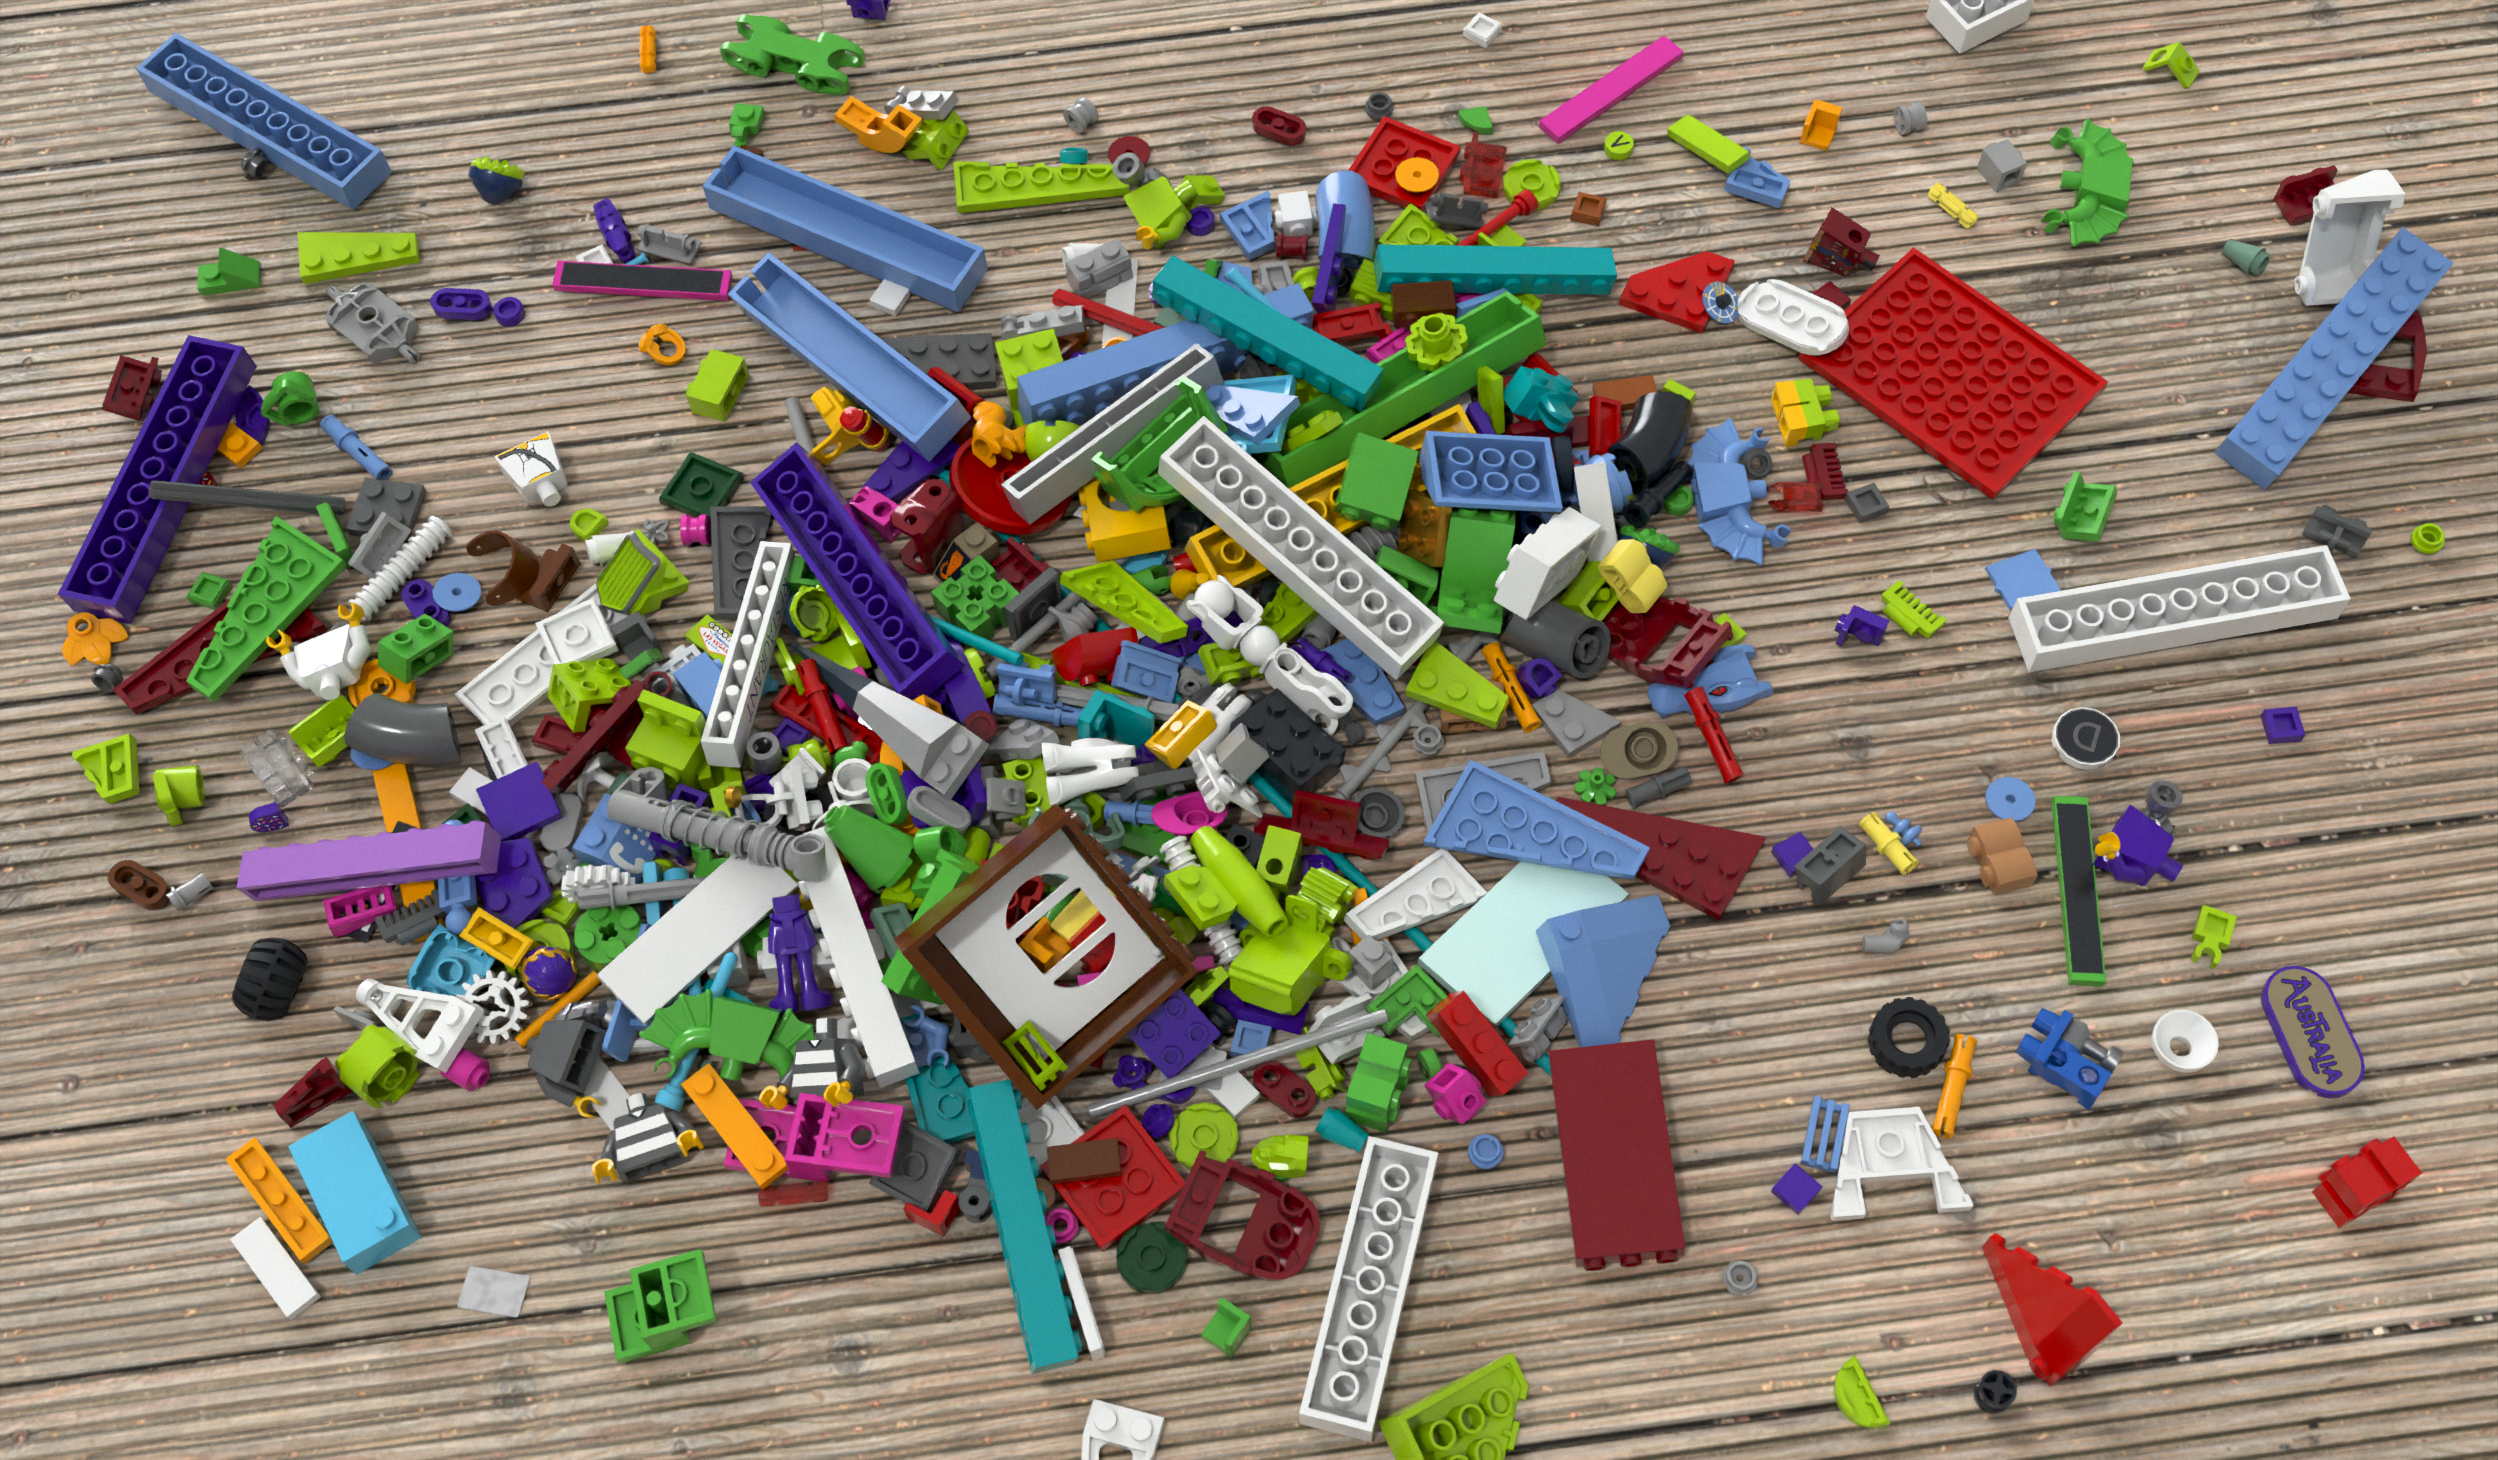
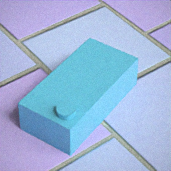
[288,1111,422,1275]

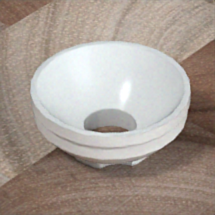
[2151,1010,2219,1073]

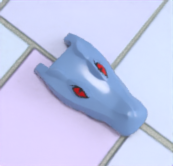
[1647,644,1773,719]

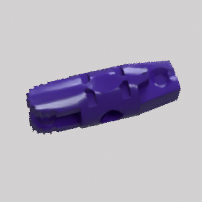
[593,197,636,264]

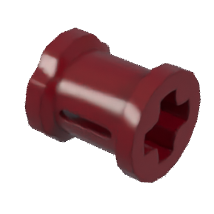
[1276,232,1308,261]

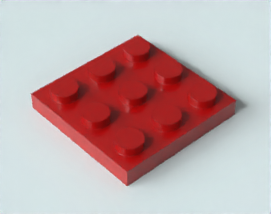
[1348,116,1461,212]
[1040,1104,1185,1252]

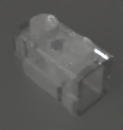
[239,729,314,807]

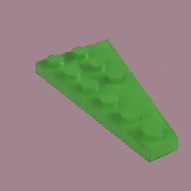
[186,516,347,703]

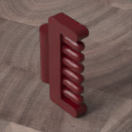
[1802,443,1848,500]

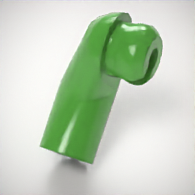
[831,741,868,773]

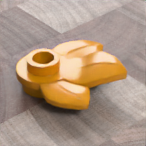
[62,612,129,666]

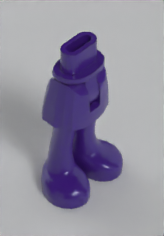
[768,894,834,1013]

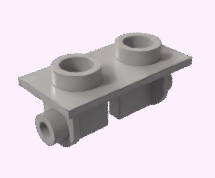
[637,224,702,265]
[1507,996,1567,1062]

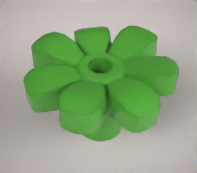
[1574,767,1616,806]

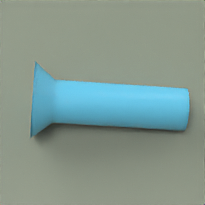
[626,251,649,265]

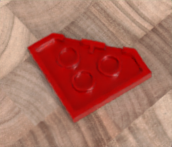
[1619,251,1735,334]

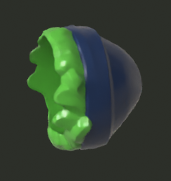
[1618,525,1680,569]

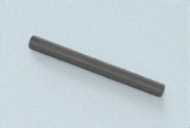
[149,480,346,515]

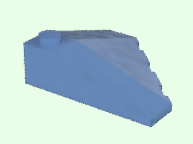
[1536,895,1670,1047]

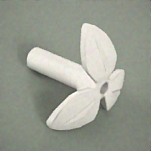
[577,752,616,803]

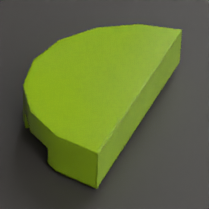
[963,647,996,699]
[1833,1355,1890,1429]

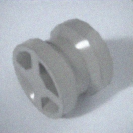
[1063,97,1099,134]
[1894,101,1927,135]

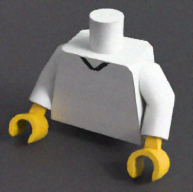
[266,602,371,700]

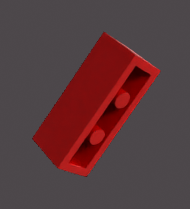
[1426,990,1528,1096]

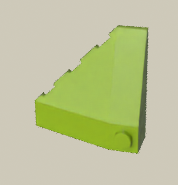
[1378,1352,1529,1460]

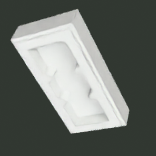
[475,716,528,779]

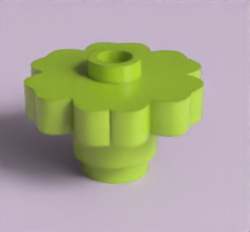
[1405,313,1469,372]

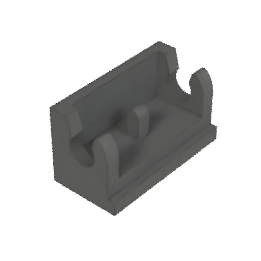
[1794,826,1866,906]

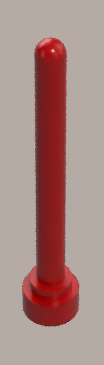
[1457,189,1538,246]

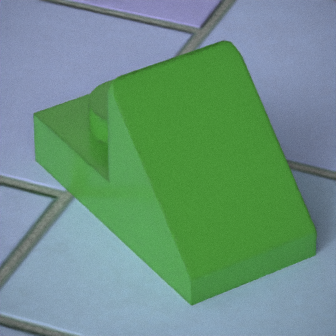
[197,248,261,296]

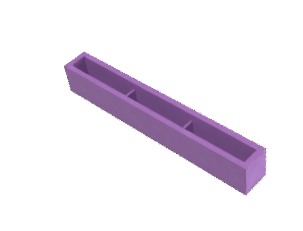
[236,821,501,901]

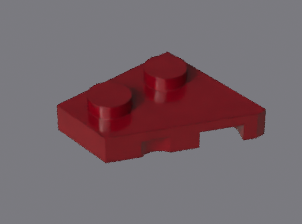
[273,1057,353,1128]

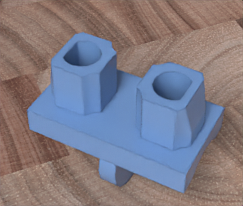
[996,661,1057,706]

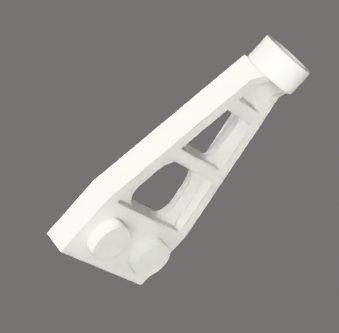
[356,979,483,1073]
[1081,1399,1165,1460]

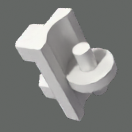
[765,764,823,830]

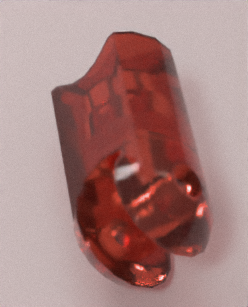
[1768,482,1824,512]

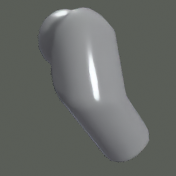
[1862,918,1910,953]

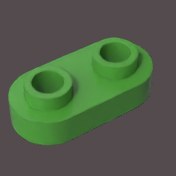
[865,763,909,826]

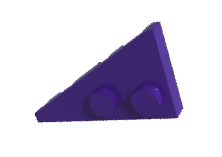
[1312,203,1346,313]

